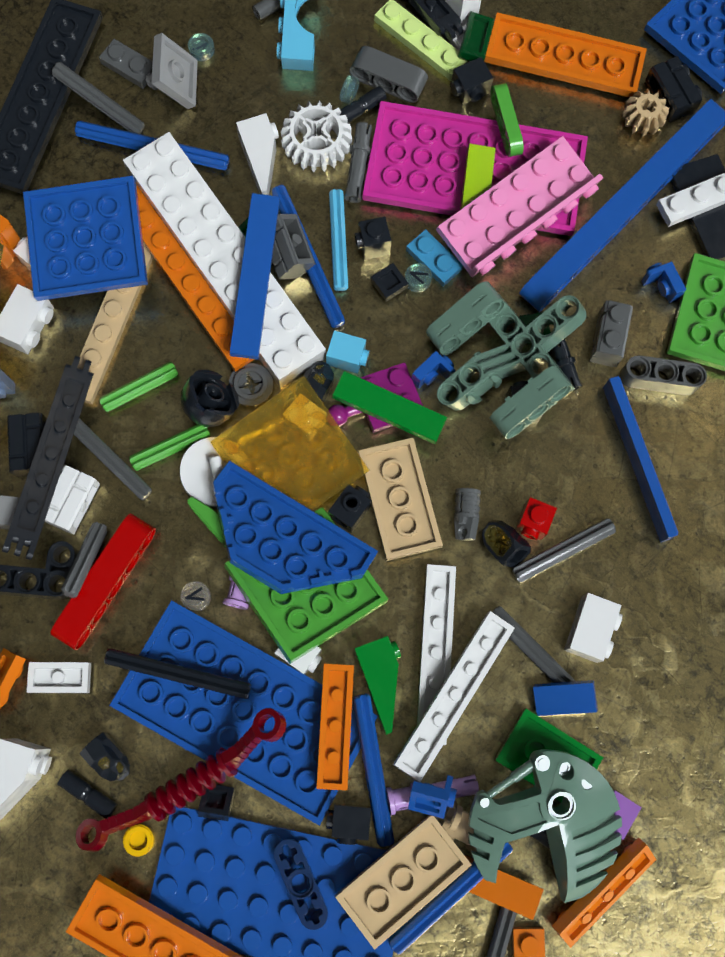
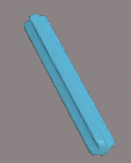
[329,189,348,291]

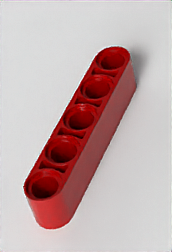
[50,513,156,651]

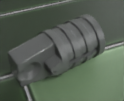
[454,488,481,541]

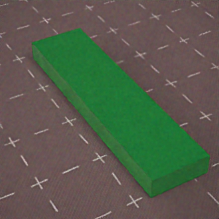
[332,371,447,444]

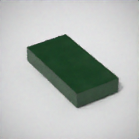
[458,11,495,61]

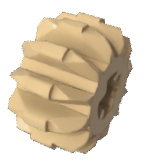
[622,89,669,137]

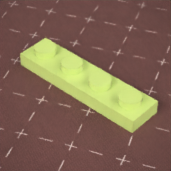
[374,0,469,81]

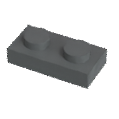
[99,39,153,89]

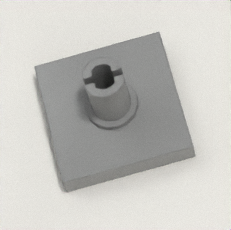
[146,33,198,109]

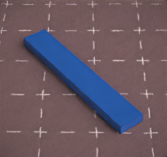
[230,193,280,360]
[603,376,678,543]

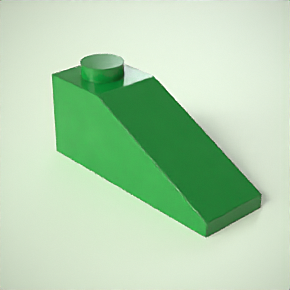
[354,636,401,735]

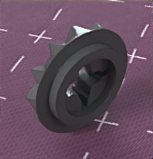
[229,363,273,407]

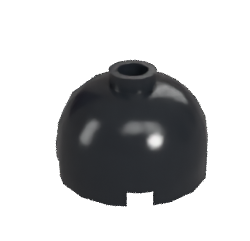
[180,370,239,427]

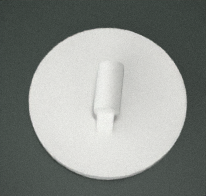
[179,437,251,507]

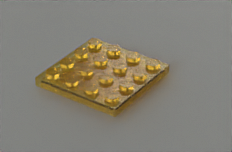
[211,376,370,511]

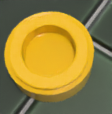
[123,824,155,857]

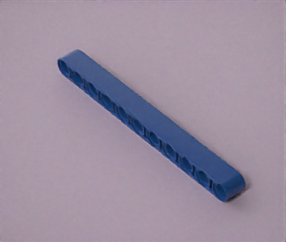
[519,99,725,312]

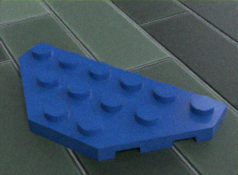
[213,461,378,594]

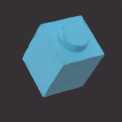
[326,330,370,374]

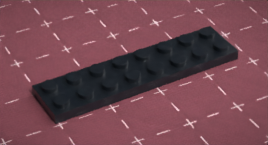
[0,0,103,194]

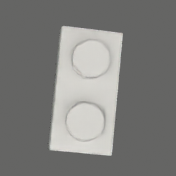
[27,662,91,693]

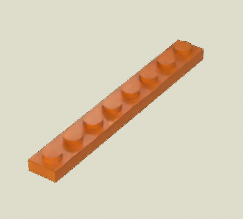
[136,184,255,372]

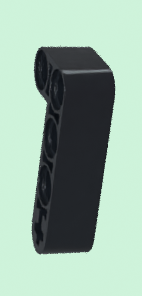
[0,541,79,600]

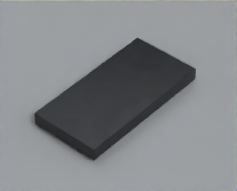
[671,154,725,261]

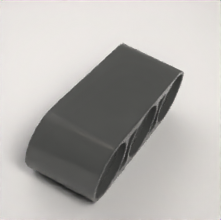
[349,46,428,103]
[619,355,707,395]

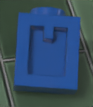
[641,261,687,304]
[411,351,456,389]
[408,775,457,819]

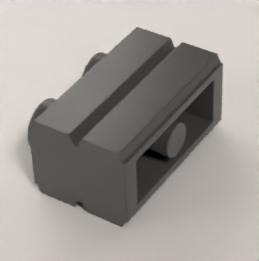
[272,214,316,279]
[590,300,633,367]

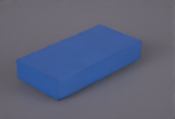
[533,680,598,716]

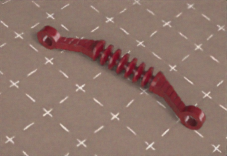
[75,708,286,852]

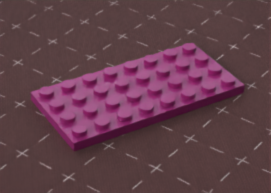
[362,101,588,236]

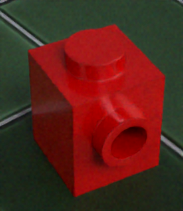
[515,497,557,540]

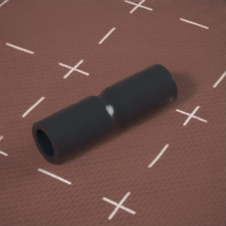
[340,86,387,123]
[57,769,118,819]

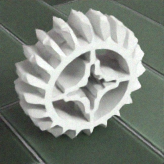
[281,100,352,172]

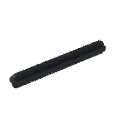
[104,648,251,699]

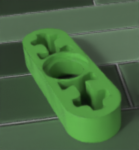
[490,83,524,157]

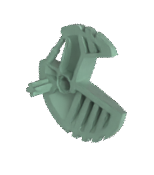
[468,749,622,903]

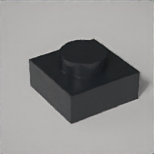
[371,263,409,302]
[198,785,235,821]

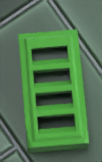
[187,497,226,548]

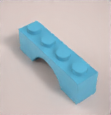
[277,0,315,71]

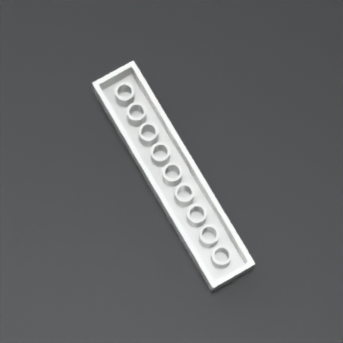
[123,132,326,389]

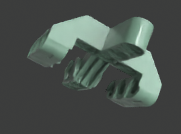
[426,281,586,439]

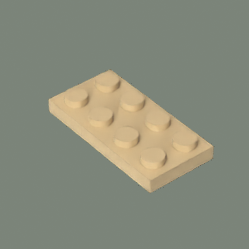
[358,437,443,561]
[334,815,472,950]

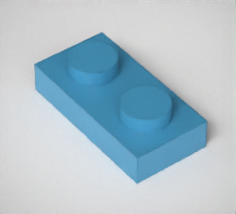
[406,229,463,287]

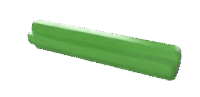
[99,362,178,412]
[129,424,210,471]

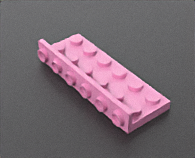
[436,136,603,277]

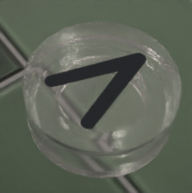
[181,581,211,612]

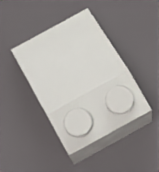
[0,738,52,820]

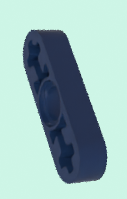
[274,838,328,930]

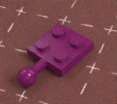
[326,362,423,433]

